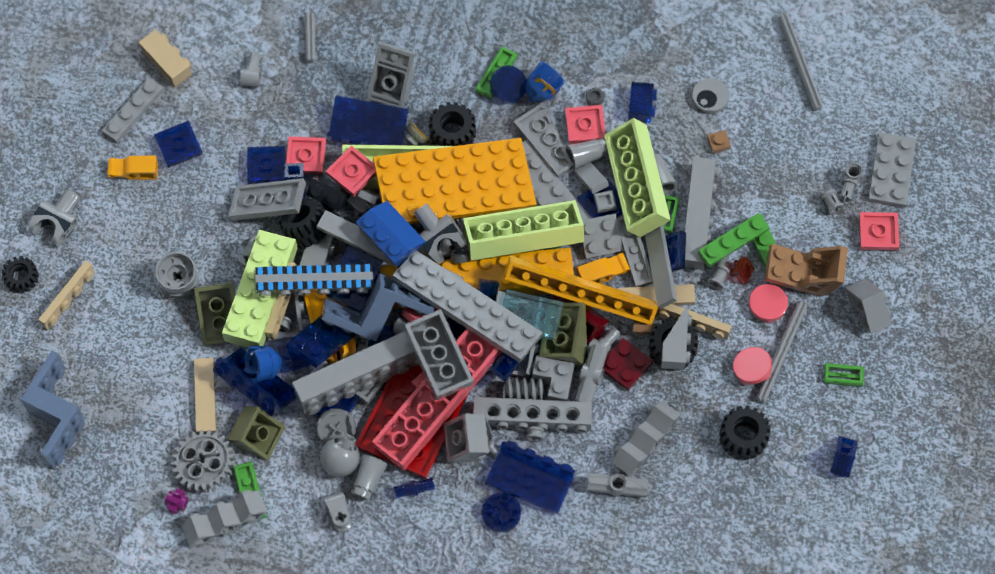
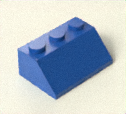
[356,201,426,268]

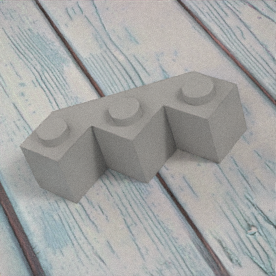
[612,401,681,477]
[181,490,267,547]

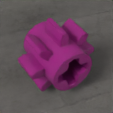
[164,488,189,514]

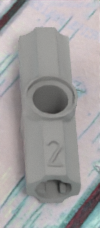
[575,344,609,402]
[587,473,648,498]

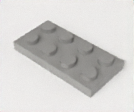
[868,132,916,208]
[228,178,306,221]

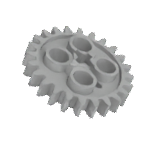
[171,430,236,493]

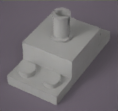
[364,42,416,123]

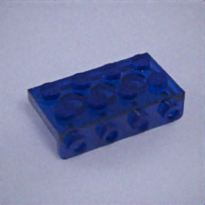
[327,95,409,145]
[213,348,297,417]
[485,441,575,515]

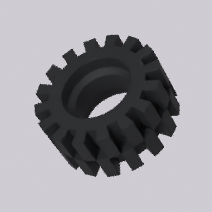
[2,256,39,294]

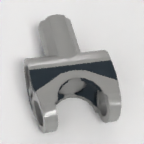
[28,189,80,246]
[414,203,467,264]

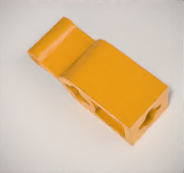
[107,156,159,180]
[577,253,630,284]

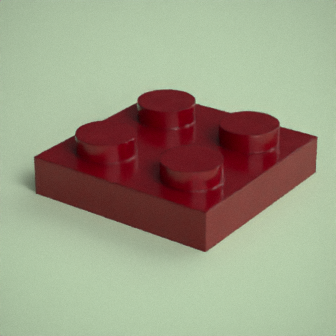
[603,338,653,391]

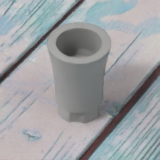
[565,139,608,170]
[654,154,678,195]
[351,455,388,501]

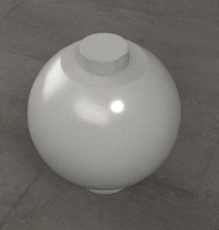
[320,433,360,478]

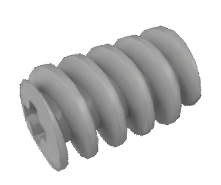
[503,377,543,400]

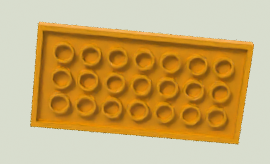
[373,138,537,225]

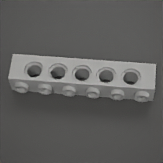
[473,397,592,433]

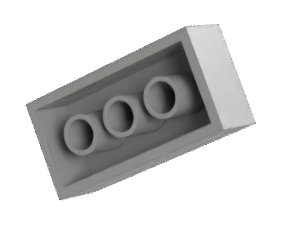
[404,309,474,401]

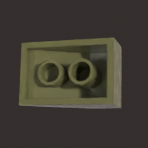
[194,281,236,346]
[539,303,587,366]

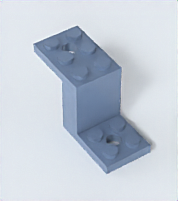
[322,273,434,341]
[21,351,85,470]

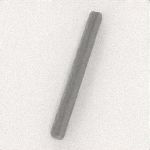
[778,13,823,110]
[756,301,808,403]

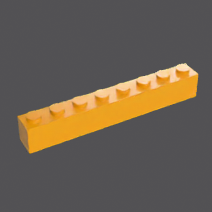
[504,256,658,325]

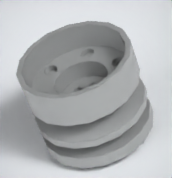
[155,252,199,300]

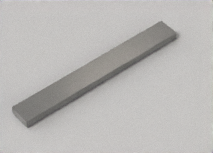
[317,210,463,280]

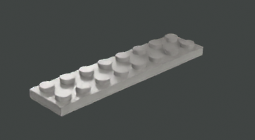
[392,251,543,363]

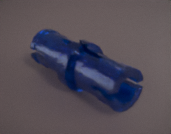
[394,477,435,499]

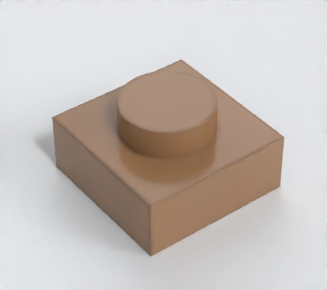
[707,130,731,154]
[633,320,653,335]

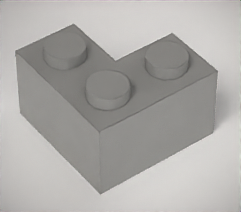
[846,279,892,333]
[532,356,575,401]

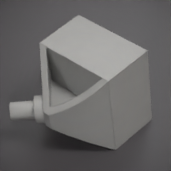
[444,413,501,462]

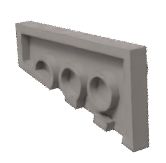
[514,102,573,178]

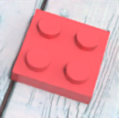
[565,105,606,144]
[285,136,326,175]
[326,145,376,197]
[859,212,899,250]

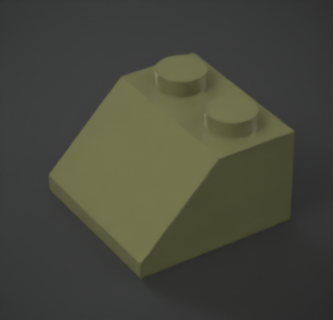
[227,406,285,461]

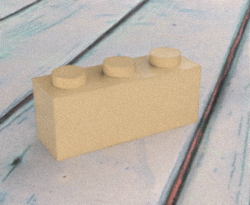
[139,30,192,87]

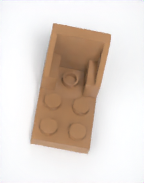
[765,244,848,296]

